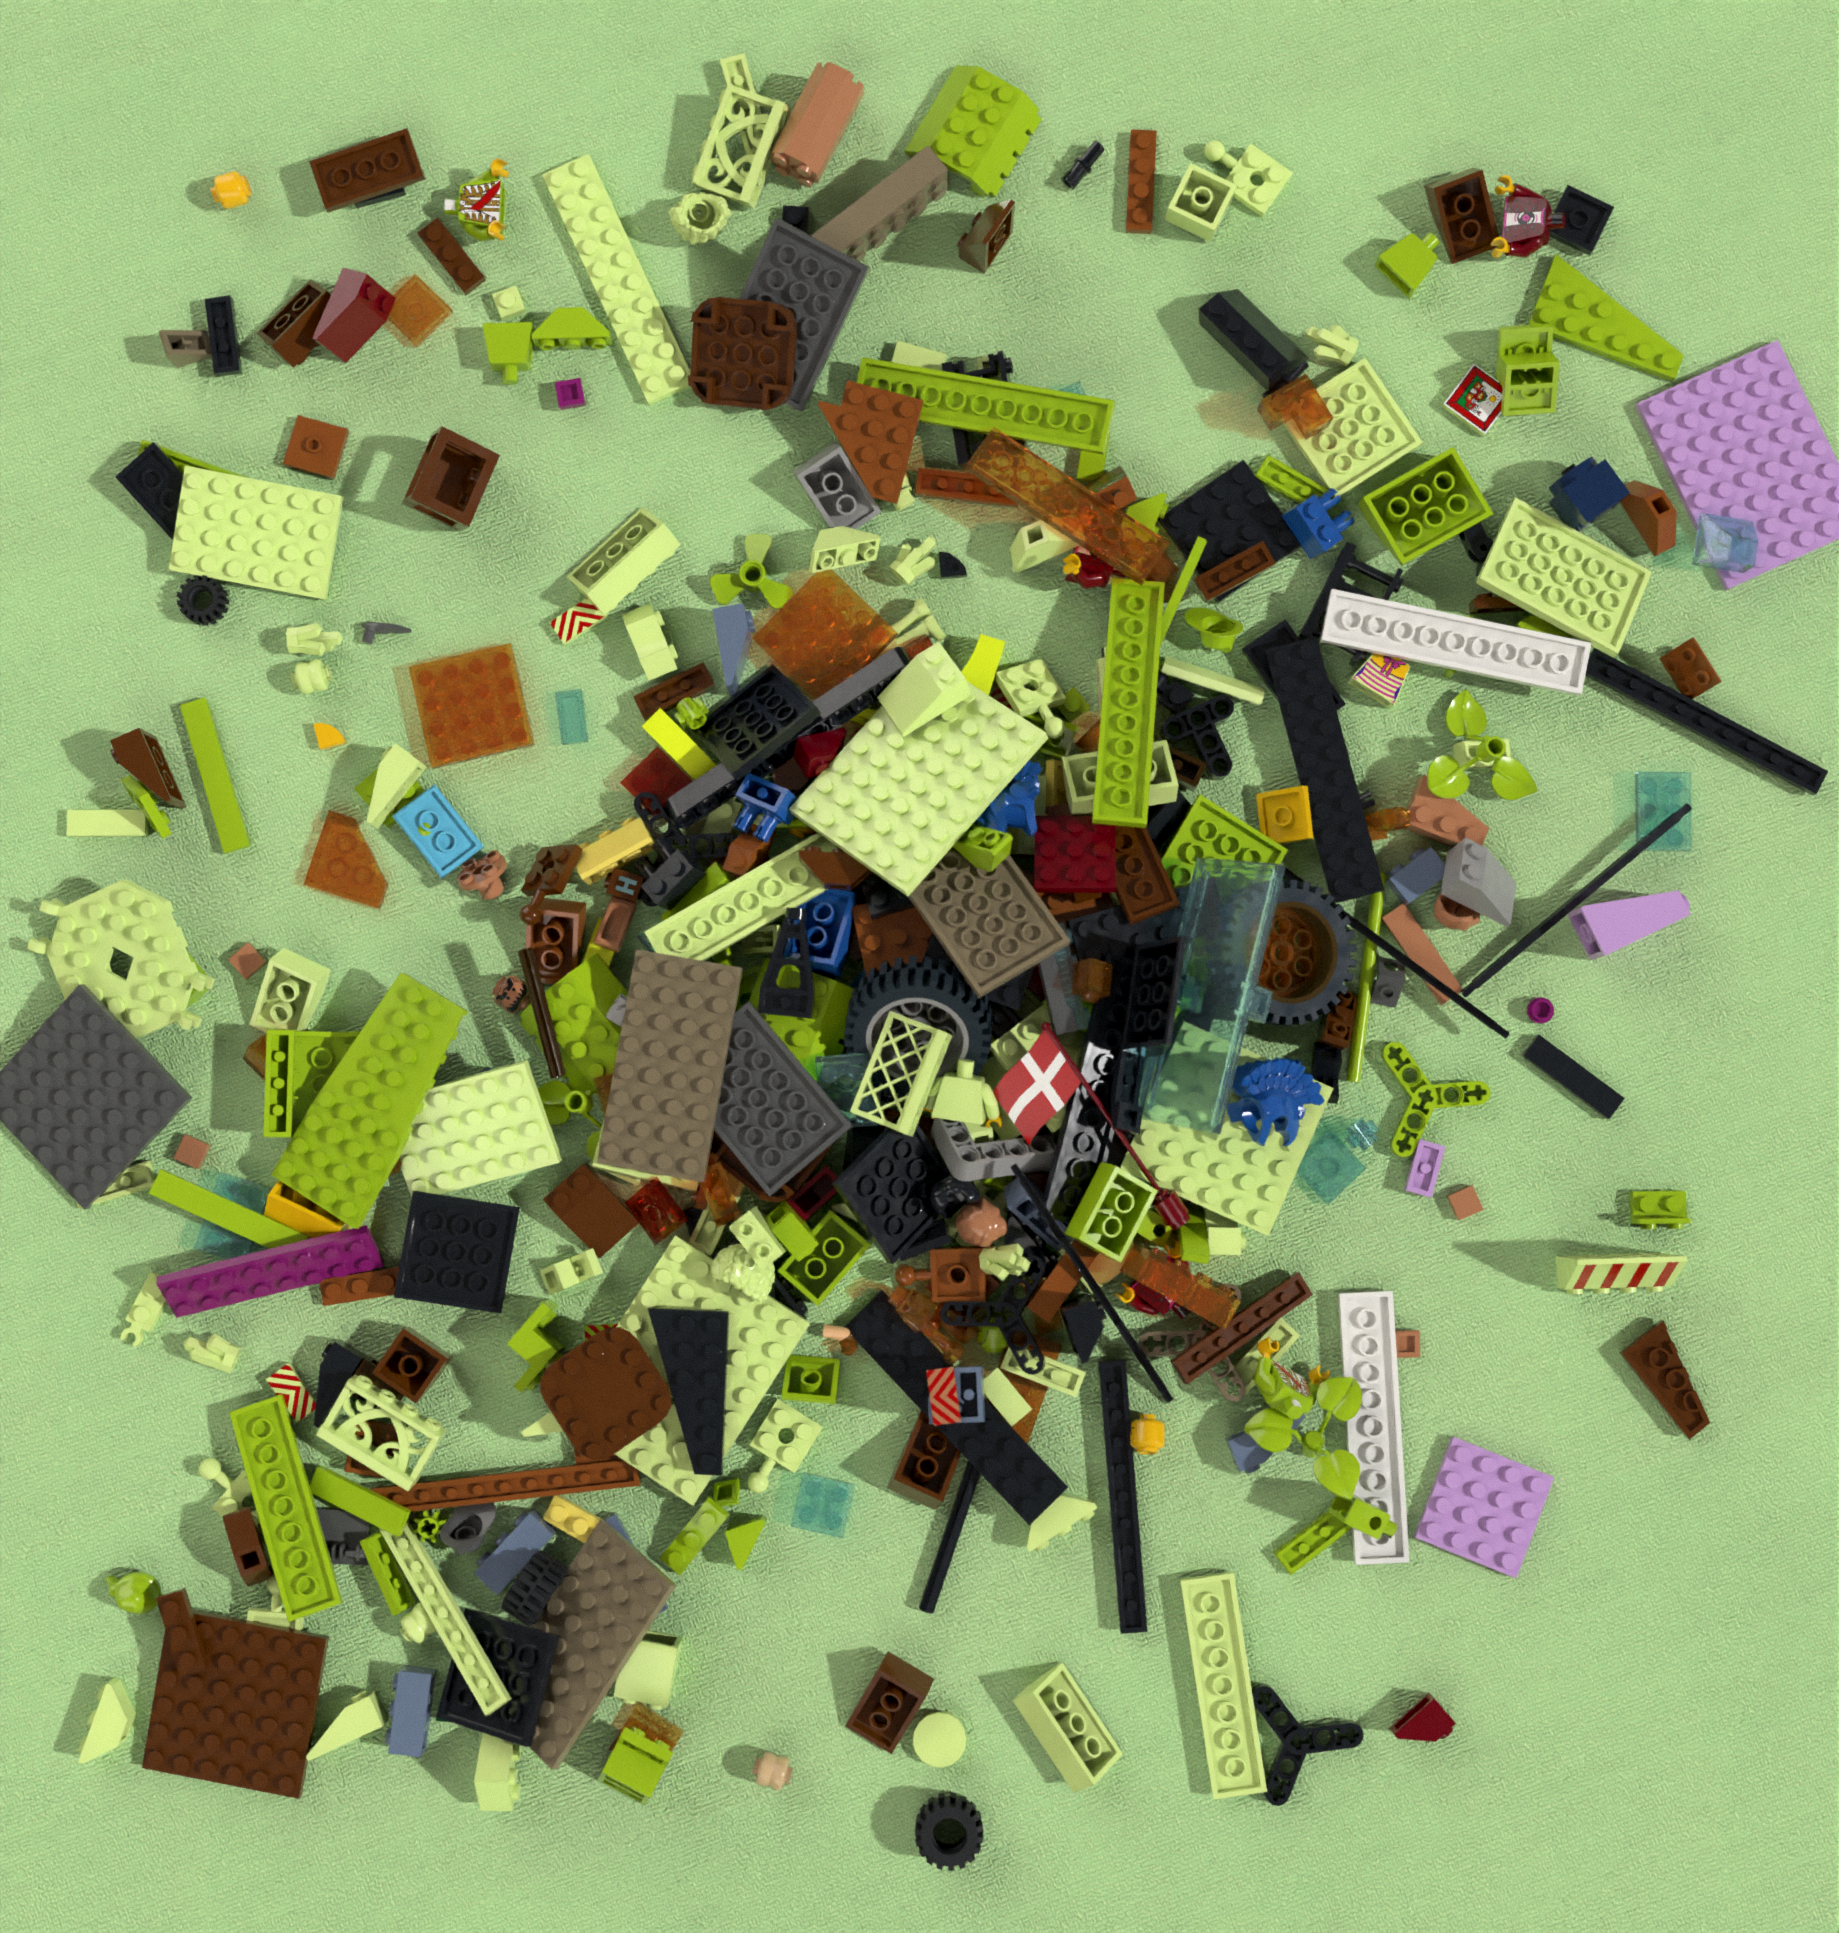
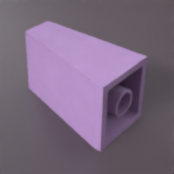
[1567,890,1691,960]

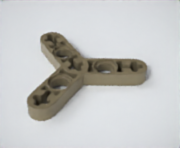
[1139,1284,1246,1402]

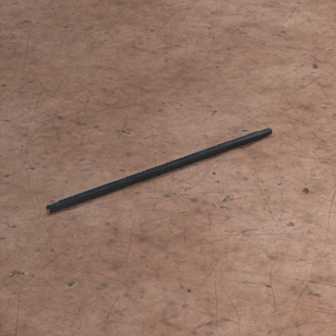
[1460,803,1692,998]
[1276,864,1510,1039]
[1010,1164,1174,1404]

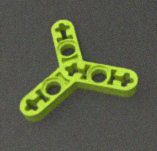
[1381,1042,1491,1157]

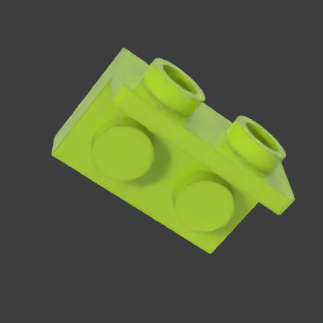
[1630,1191,1691,1229]

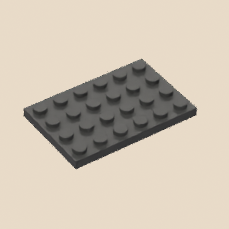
[739,218,870,412]
[714,1001,853,1196]

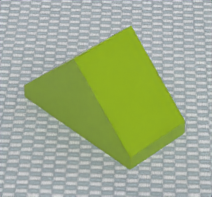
[725,1516,767,1571]

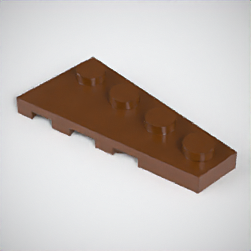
[1619,1320,1710,1439]

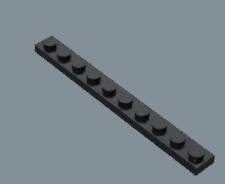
[1585,648,1828,796]
[1098,1359,1148,1634]

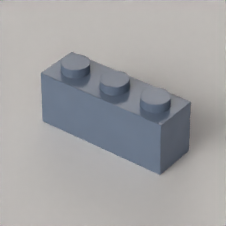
[474,1509,557,1595]
[385,1665,436,1757]

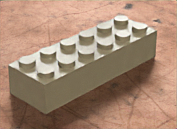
[811,146,948,261]

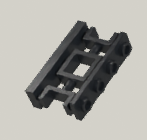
[942,350,1026,470]

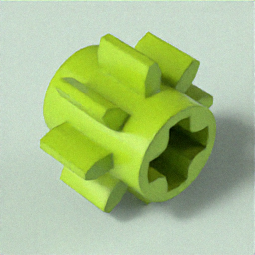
[674,697,709,729]
[413,1510,448,1543]

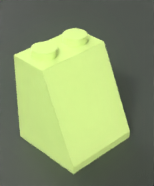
[614,1630,683,1710]

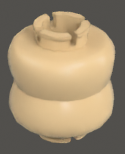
[752,1751,793,1791]

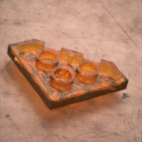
[303,810,389,909]

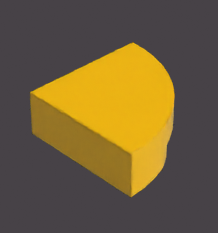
[313,723,347,750]

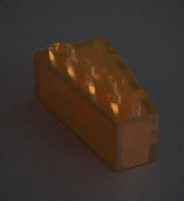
[1120,1243,1241,1330]

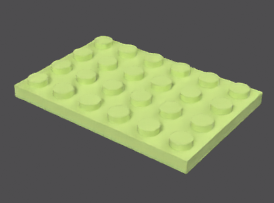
[169,466,344,600]
[1476,497,1652,658]
[398,1060,562,1197]

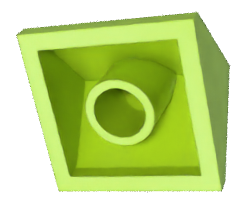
[781,1355,840,1404]

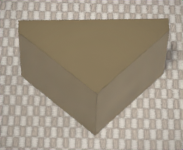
[158,330,212,368]

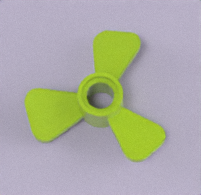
[710,534,793,609]

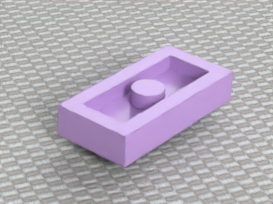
[1404,1139,1446,1198]

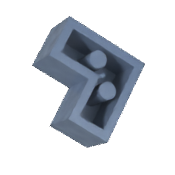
[928,1366,985,1424]

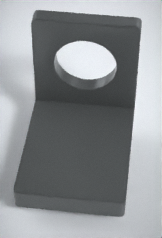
[1370,956,1405,1008]

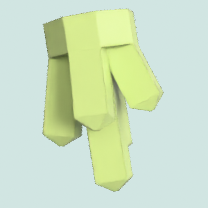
[1305,325,1359,366]
[889,537,936,586]
[286,623,343,656]
[979,1244,1031,1281]
[184,1334,242,1373]

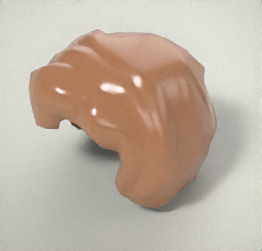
[1434,893,1481,932]
[955,1197,1007,1247]

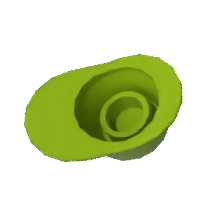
[1184,607,1243,653]

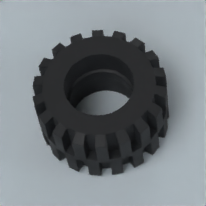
[502,1550,568,1627]
[915,1792,983,1871]

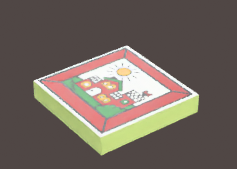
[1442,364,1503,437]

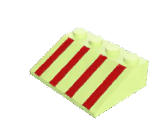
[1556,1253,1687,1294]

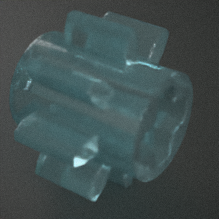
[1345,1117,1379,1151]

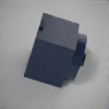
[1548,456,1630,532]

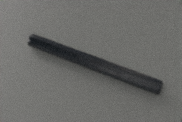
[919,1461,981,1613]

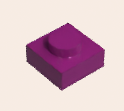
[555,378,586,410]

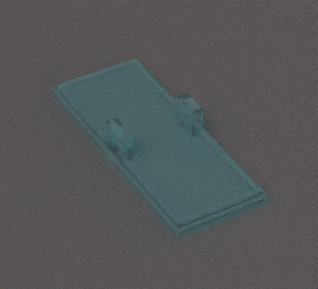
[1138,857,1285,1135]

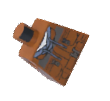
[1077,466,1137,517]

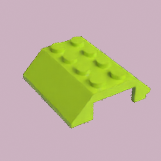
[904,65,1042,198]
[519,953,628,1093]
[749,958,854,1088]
[263,1029,361,1138]

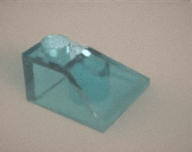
[1692,513,1758,573]

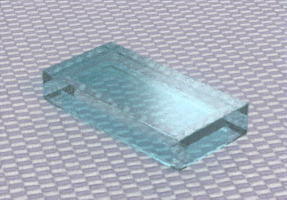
[555,689,589,745]

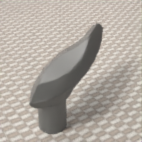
[361,621,412,644]

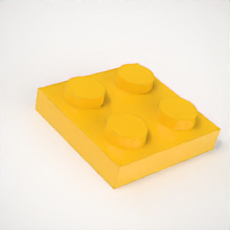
[1256,786,1313,844]

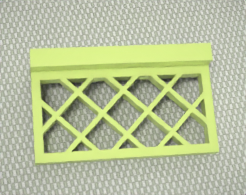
[850,1011,952,1137]

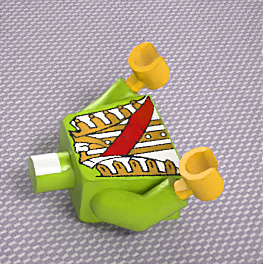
[444,158,509,242]
[1252,1337,1330,1420]

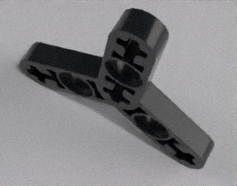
[634,792,738,907]
[940,1255,1046,1375]
[1252,1683,1363,1806]

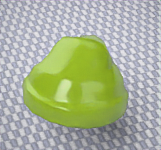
[106,1572,161,1614]

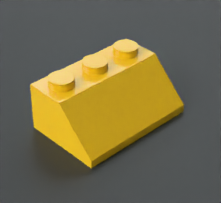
[264,1180,351,1238]

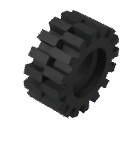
[177,575,229,626]

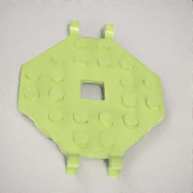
[27,880,215,1039]

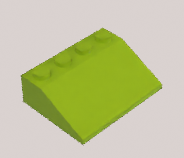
[1357,447,1493,566]

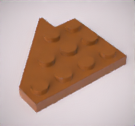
[818,380,924,504]

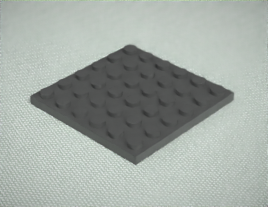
[0,984,192,1210]

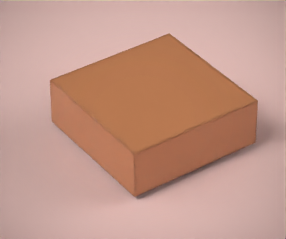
[228,942,268,980]
[174,1134,211,1169]
[1447,1185,1483,1220]
[1395,1330,1420,1358]

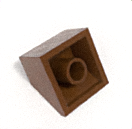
[372,1327,453,1404]

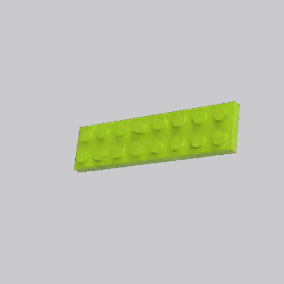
[229,1394,343,1622]

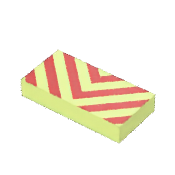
[549,598,608,645]
[266,1363,316,1423]

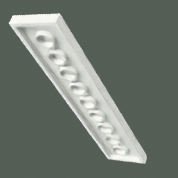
[1320,589,1591,696]
[1338,1290,1410,1565]

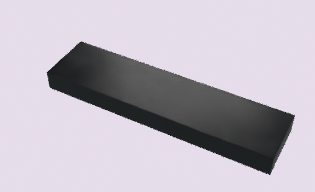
[1521,1034,1625,1119]

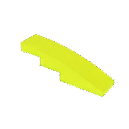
[642,708,717,780]

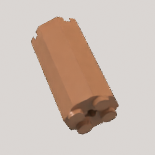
[771,62,864,188]

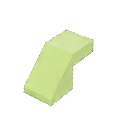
[540,1248,603,1295]

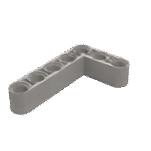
[930,1118,1060,1181]

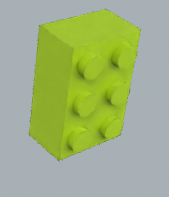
[1064,1162,1158,1263]
[778,1209,871,1306]

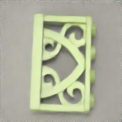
[692,83,791,209]
[316,1375,446,1491]

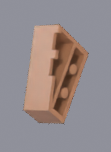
[1399,774,1489,848]

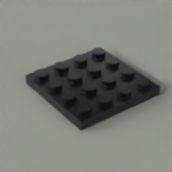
[1158,460,1301,604]
[692,665,821,781]
[832,1114,951,1264]
[394,1191,520,1313]
[436,1608,560,1747]

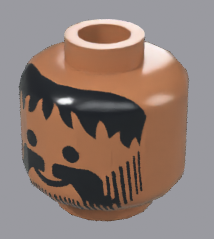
[492,975,531,1014]

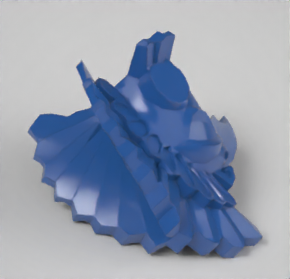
[974,760,1042,837]
[1221,1057,1325,1147]

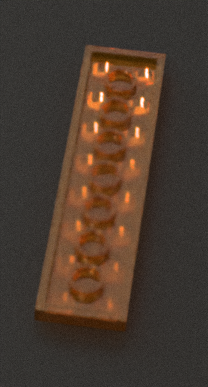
[965,427,1170,586]

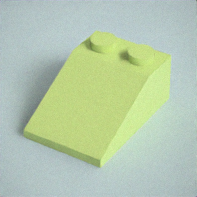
[877,642,972,737]
[249,948,331,1033]

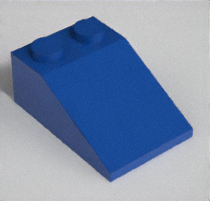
[783,889,857,977]

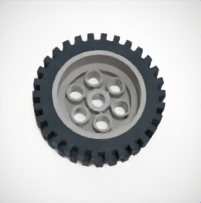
[844,955,992,1098]

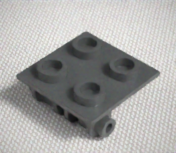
[316,1509,370,1565]

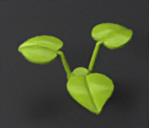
[1427,689,1538,801]
[538,1076,613,1161]
[1244,1377,1362,1500]

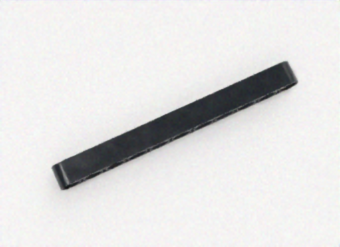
[665,647,912,829]

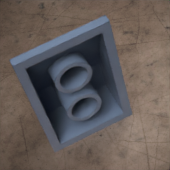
[712,603,756,696]

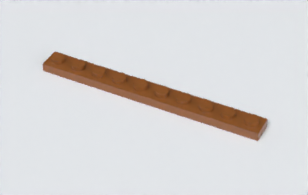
[370,1460,641,1512]

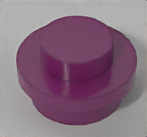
[1527,997,1554,1024]

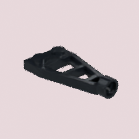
[758,907,815,1019]

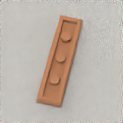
[1381,903,1462,1005]

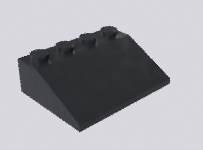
[1121,936,1186,1057]

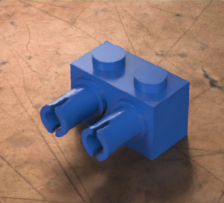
[1282,488,1355,559]
[733,773,798,843]

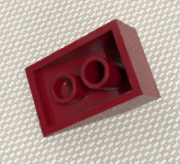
[312,268,396,363]

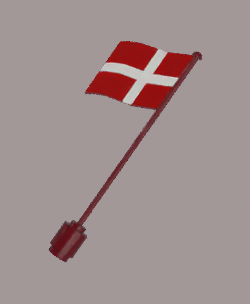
[993,1022,1190,1230]

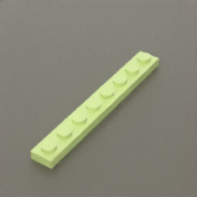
[379,1520,511,1716]

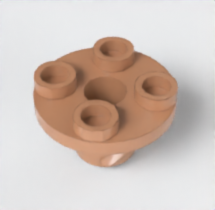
[457,850,507,900]

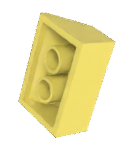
[576,817,656,886]

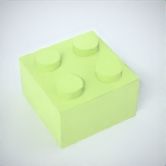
[1165,163,1237,242]

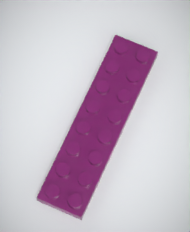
[156,1225,384,1318]

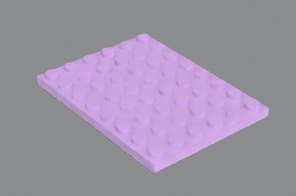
[1635,340,1839,591]

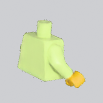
[921,1059,1003,1128]

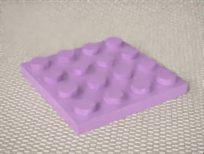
[1414,1436,1554,1578]

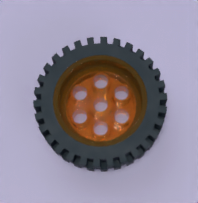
[1207,880,1357,1025]

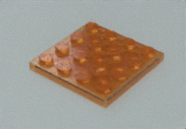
[752,569,899,700]
[409,643,535,769]

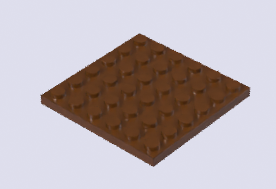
[142,1610,329,1799]

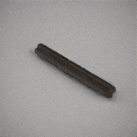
[518,948,566,1079]

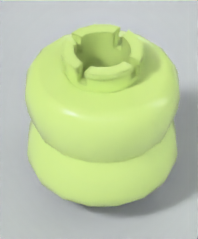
[291,659,332,694]
[400,1602,437,1643]

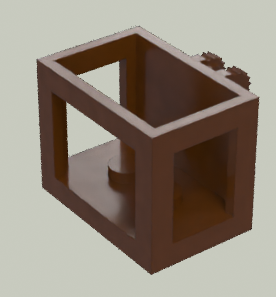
[402,426,500,531]

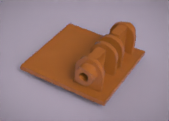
[1659,637,1722,699]

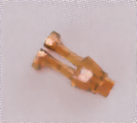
[887,1284,978,1366]

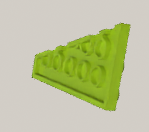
[1528,254,1684,382]

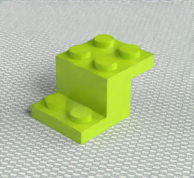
[1496,323,1559,416]
[507,1299,565,1393]
[598,1726,674,1806]

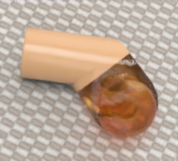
[823,1324,858,1356]

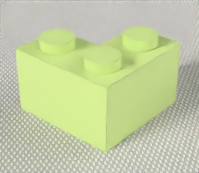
[1203,1207,1246,1255]
[474,1733,521,1811]

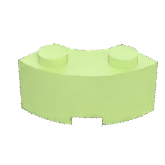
[622,603,679,681]

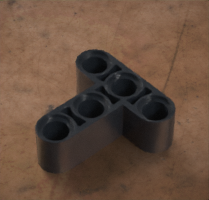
[1160,695,1234,781]

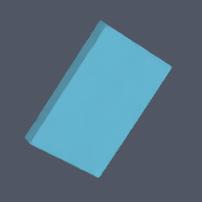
[392,784,484,879]

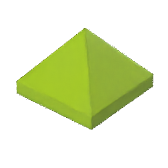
[713,1478,740,1507]

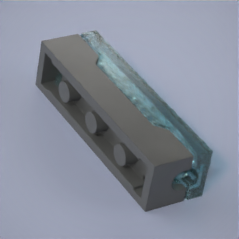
[1037,922,1091,1036]

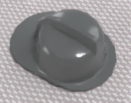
[440,1502,496,1556]

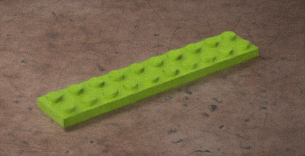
[856,357,1116,455]
[1092,578,1165,828]

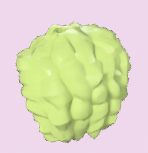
[669,192,732,245]
[712,1244,775,1304]

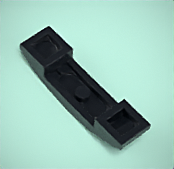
[1111,1042,1145,1135]

